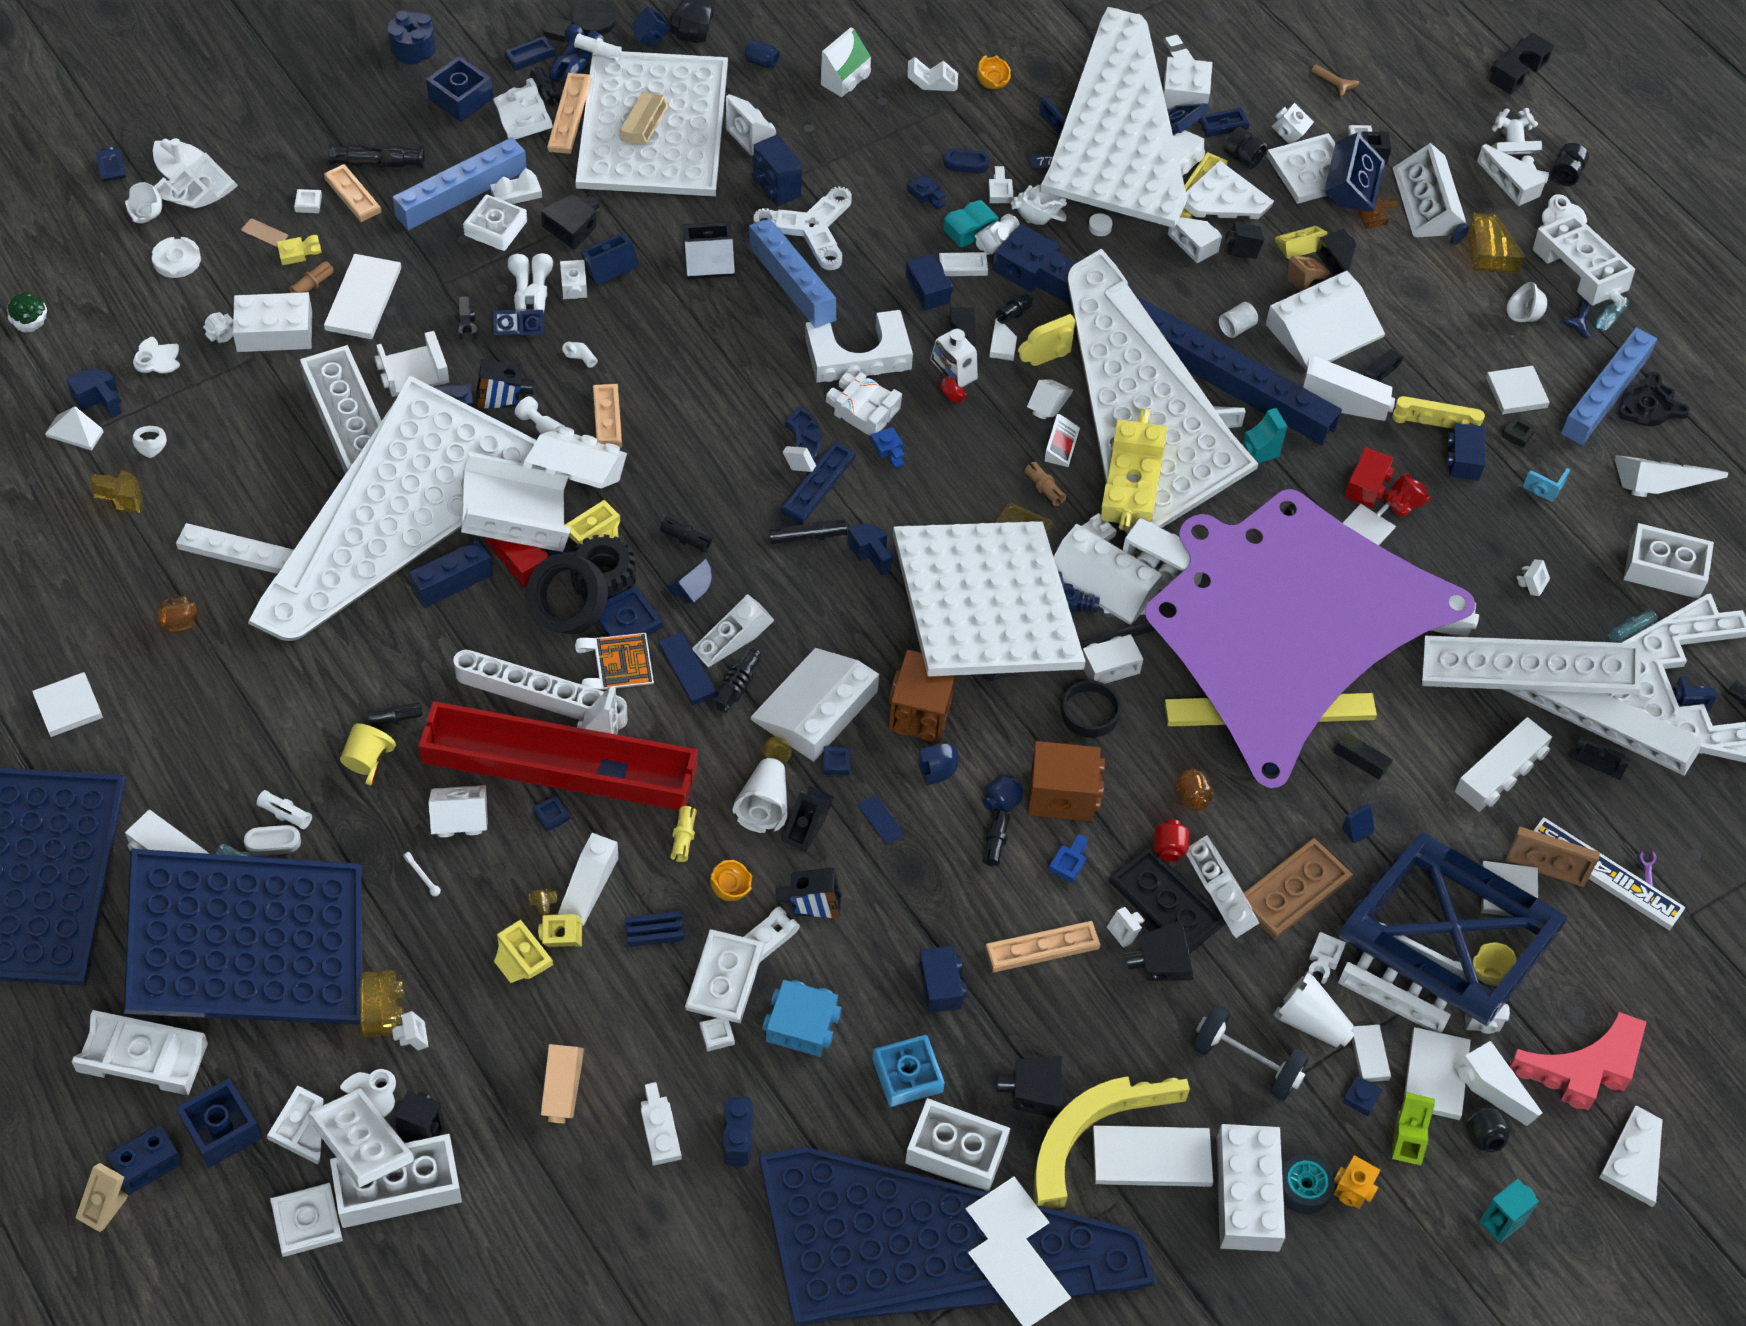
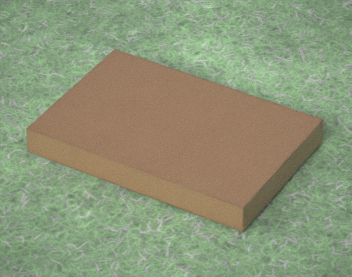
[1505,826,1600,887]

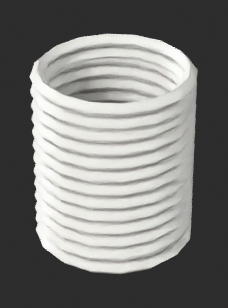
[1219,302,1258,338]

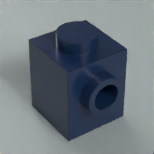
[631,6,671,47]

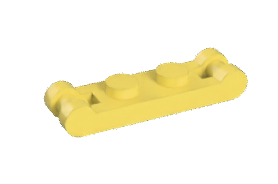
[1392,396,1485,429]

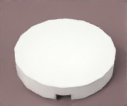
[152,237,201,278]

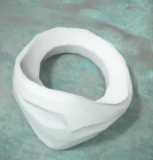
[132,426,167,458]

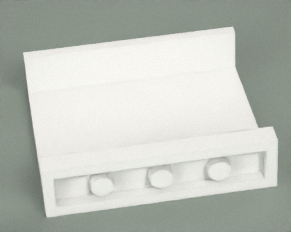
[461,452,570,552]

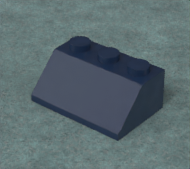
[1324,132,1385,212]

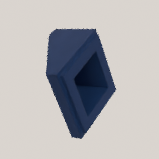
[1342,804,1375,843]

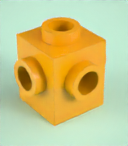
[1333,1155,1380,1209]

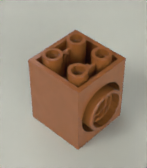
[889,650,957,742]
[1028,741,1105,822]

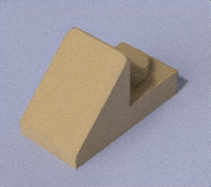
[76,1163,128,1232]

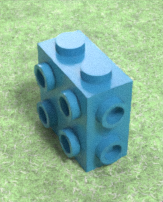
[763,980,842,1057]

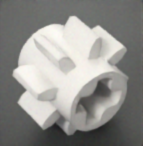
[203,312,233,343]

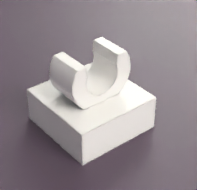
[1082,513,1116,541]
[1517,559,1550,596]
[1107,907,1145,948]
[392,1011,429,1050]

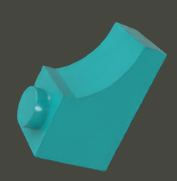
[1242,408,1287,463]

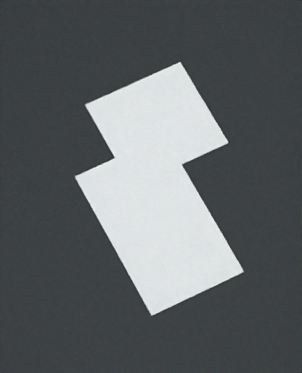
[965,1177,1071,1326]

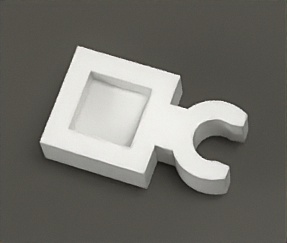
[1308,932,1346,984]

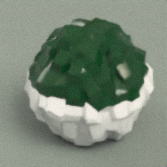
[7,293,47,333]

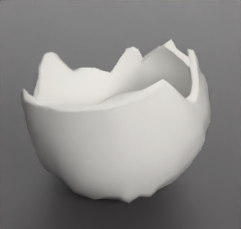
[125,182,162,223]

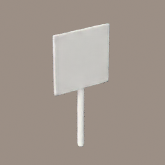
[1343,503,1396,545]

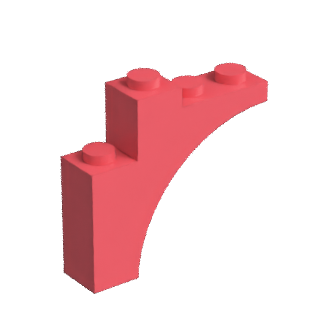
[1509,1012,1646,1111]

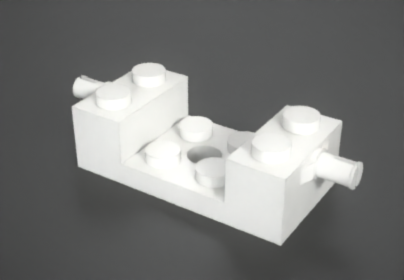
[1533,214,1635,308]

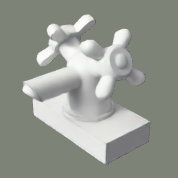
[1491,108,1542,155]

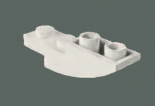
[1186,835,1259,938]

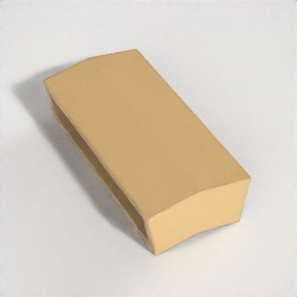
[620,92,668,145]

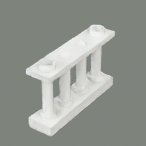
[1338,923,1466,1033]

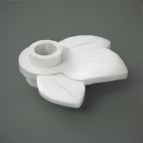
[1542,194,1587,225]
[133,337,180,373]
[340,1069,396,1118]

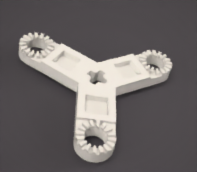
[753,186,852,270]

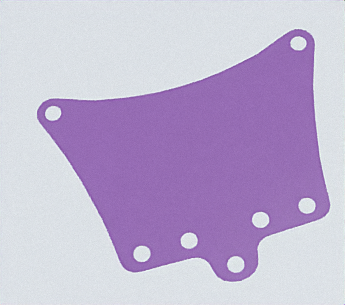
[1145,489,1475,788]

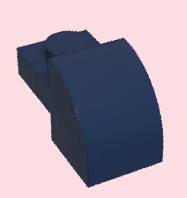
[847,524,893,576]

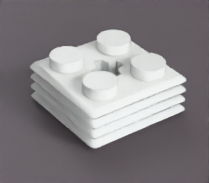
[463,195,527,251]

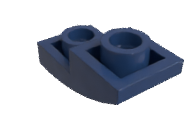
[491,309,544,335]

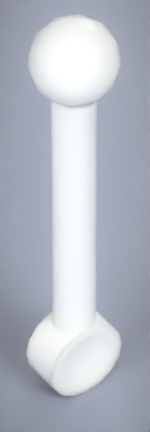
[403,852,441,896]

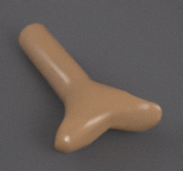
[1312,65,1359,97]

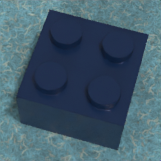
[426,56,493,122]
[752,134,802,207]
[175,1078,262,1168]

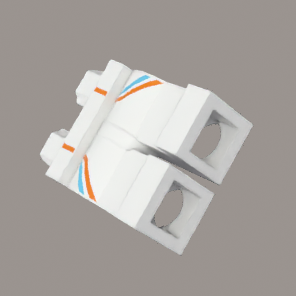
[826,372,902,436]

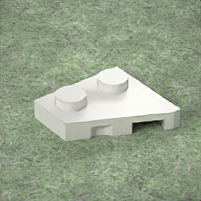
[267,1085,323,1165]

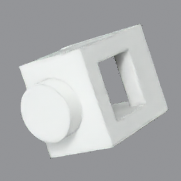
[560,260,587,299]

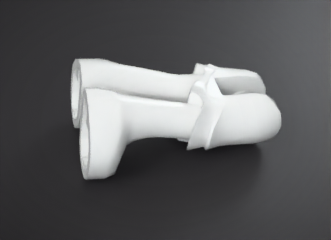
[508,253,553,313]

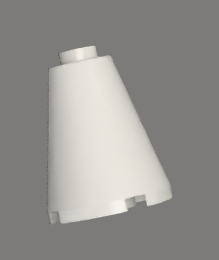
[733,758,787,833]
[1273,971,1355,1048]

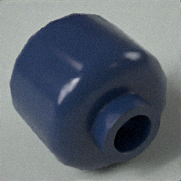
[983,774,1023,814]

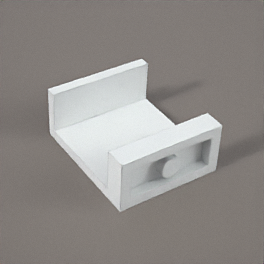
[374,331,449,397]

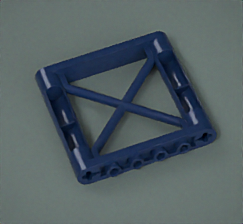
[1339,832,1568,1026]

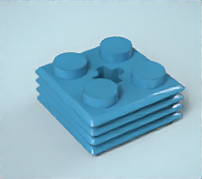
[872,1035,945,1107]

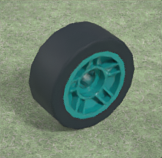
[1282,1154,1335,1215]

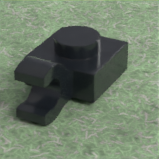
[458,297,477,340]

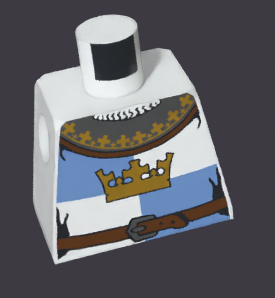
[930,329,978,387]

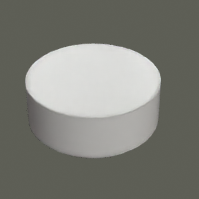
[1088,213,1112,236]

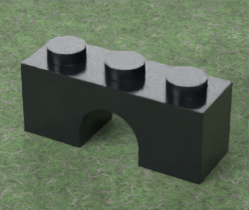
[1489,32,1554,95]

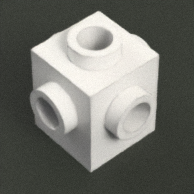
[1271,103,1314,144]

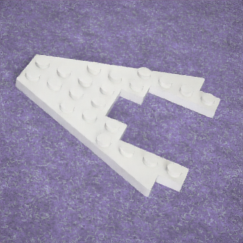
[1605,594,1746,763]

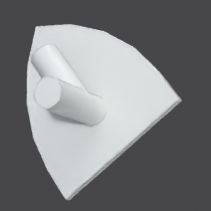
[153,138,205,179]

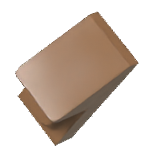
[1287,256,1330,292]

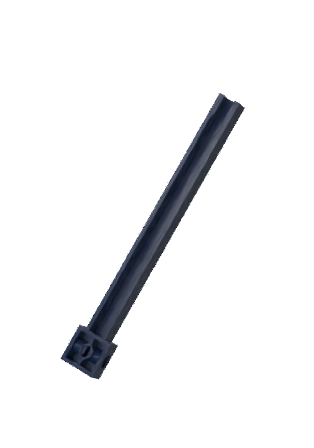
[993,224,1342,446]

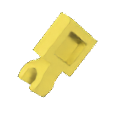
[277,235,321,265]

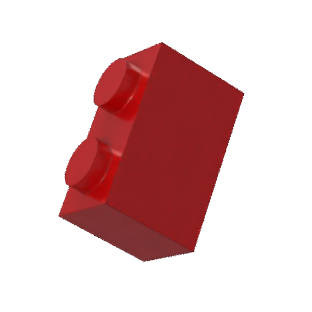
[1345,447,1395,508]

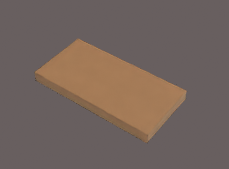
[1244,838,1353,940]

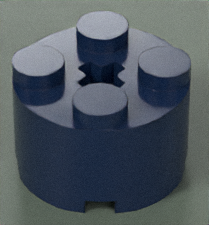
[388,10,436,64]

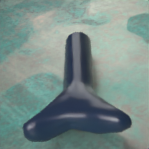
[1563,298,1591,338]

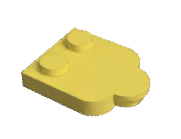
[1018,314,1076,366]

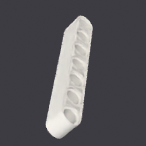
[453,650,628,730]

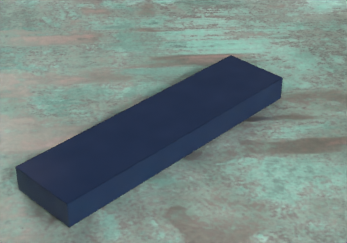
[781,442,856,524]

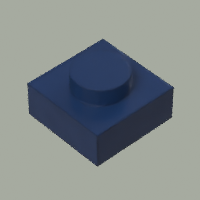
[1342,1076,1383,1116]

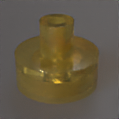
[763,737,791,764]
[529,889,558,915]

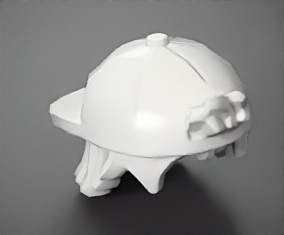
[1011,185,1067,225]

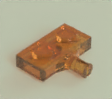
[1357,194,1398,229]

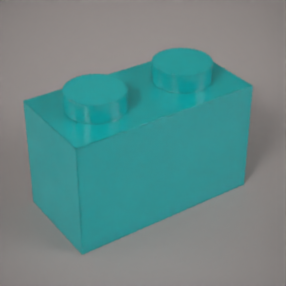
[1479,1179,1539,1244]

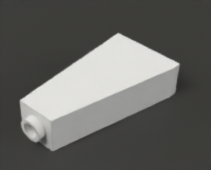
[1301,355,1395,421]

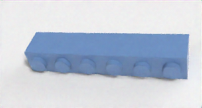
[393,137,527,230]
[749,219,836,328]
[1561,327,1657,446]

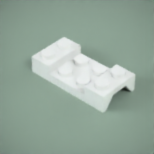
[72,1010,208,1095]

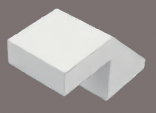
[908,57,958,91]

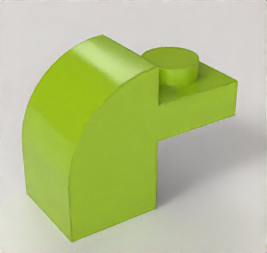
[1392,1092,1435,1165]

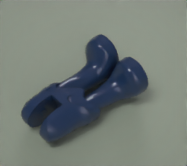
[549,24,605,84]

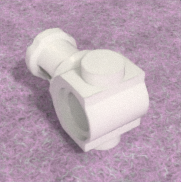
[975,214,1020,255]

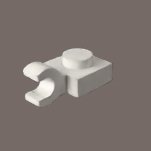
[988,166,1013,203]

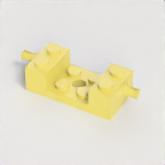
[1101,408,1167,530]

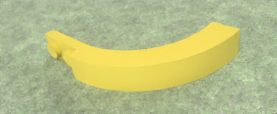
[1034,1076,1190,1209]

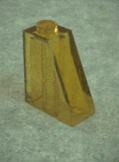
[1469,213,1525,273]

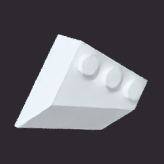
[523,426,627,488]

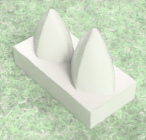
[490,168,542,204]

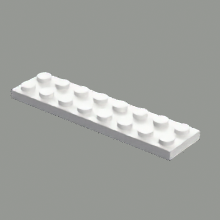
[1422,636,1641,695]

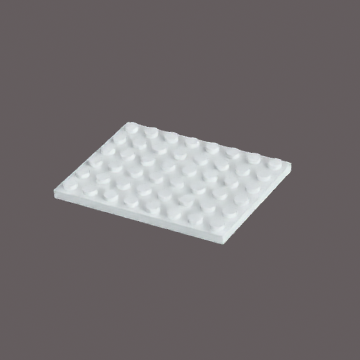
[576,51,728,196]
[893,521,1085,676]

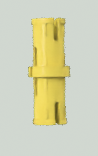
[670,806,697,862]

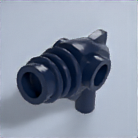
[1058,571,1100,613]

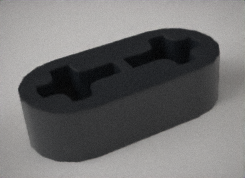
[1364,348,1403,382]

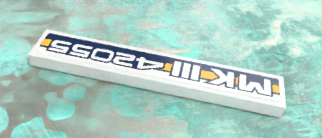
[1534,817,1686,931]

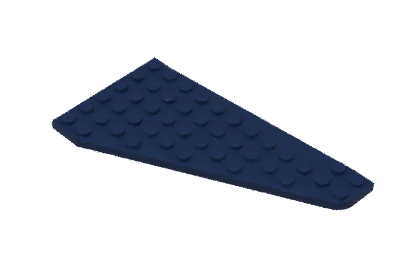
[759,1147,1155,1326]

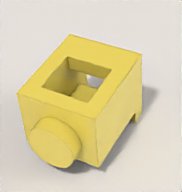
[538,914,582,947]

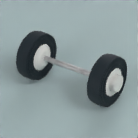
[1193,1005,1309,1101]

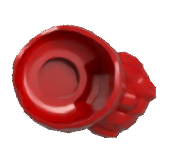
[1384,473,1431,517]

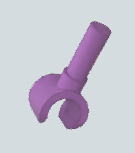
[1637,851,1657,886]

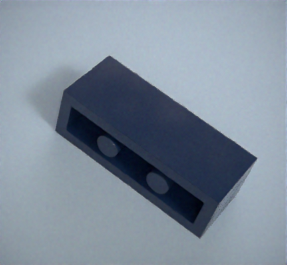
[408,540,493,608]

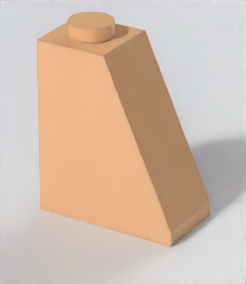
[541,1044,584,1123]

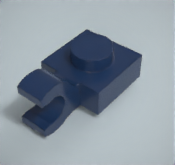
[907,174,946,209]

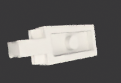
[641,1082,682,1166]

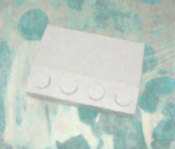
[1265,271,1385,370]
[751,648,879,762]

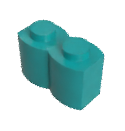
[943,200,999,247]

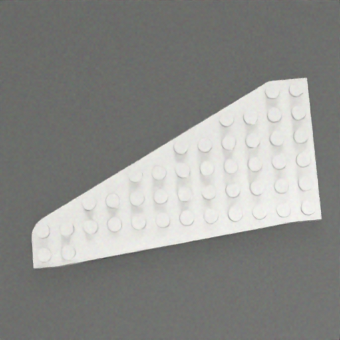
[1041,7,1187,228]
[1068,249,1258,534]
[248,375,537,641]

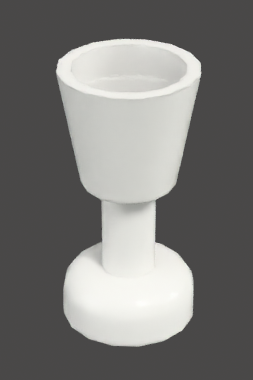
[515,396,565,434]

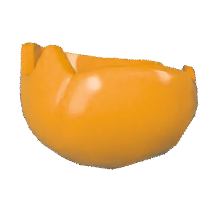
[977,55,1011,90]
[710,860,752,901]

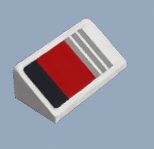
[1045,414,1080,467]

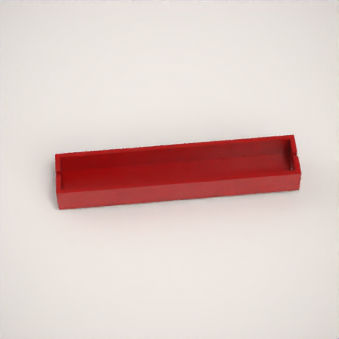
[418,701,698,810]

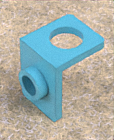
[1523,468,1570,502]

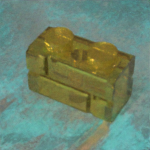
[361,970,404,1037]

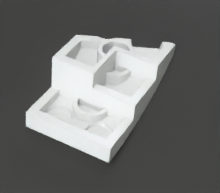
[493,78,553,139]
[154,153,238,208]

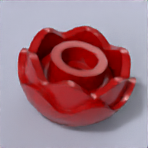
[940,376,967,403]

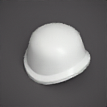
[1507,282,1547,322]

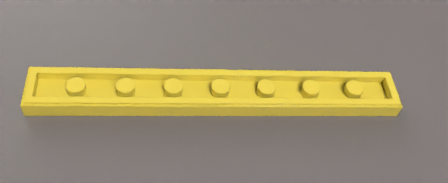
[1164,693,1377,727]

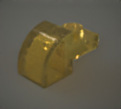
[90,470,144,513]

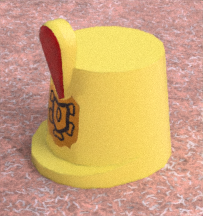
[340,724,396,785]

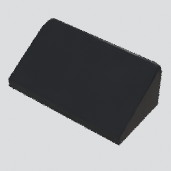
[1334,733,1393,780]

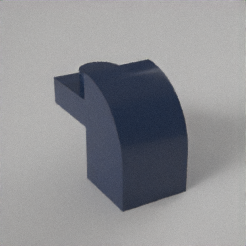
[66,369,121,418]

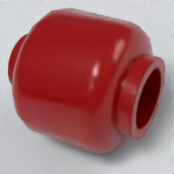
[1153,819,1190,862]

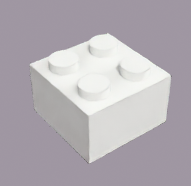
[1163,57,1212,109]

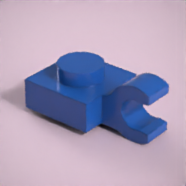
[870,427,904,468]
[1049,834,1089,884]

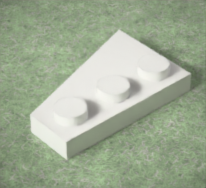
[1599,1106,1662,1207]

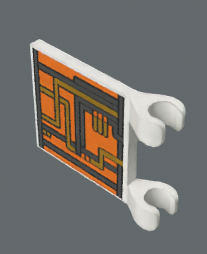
[575,633,654,690]

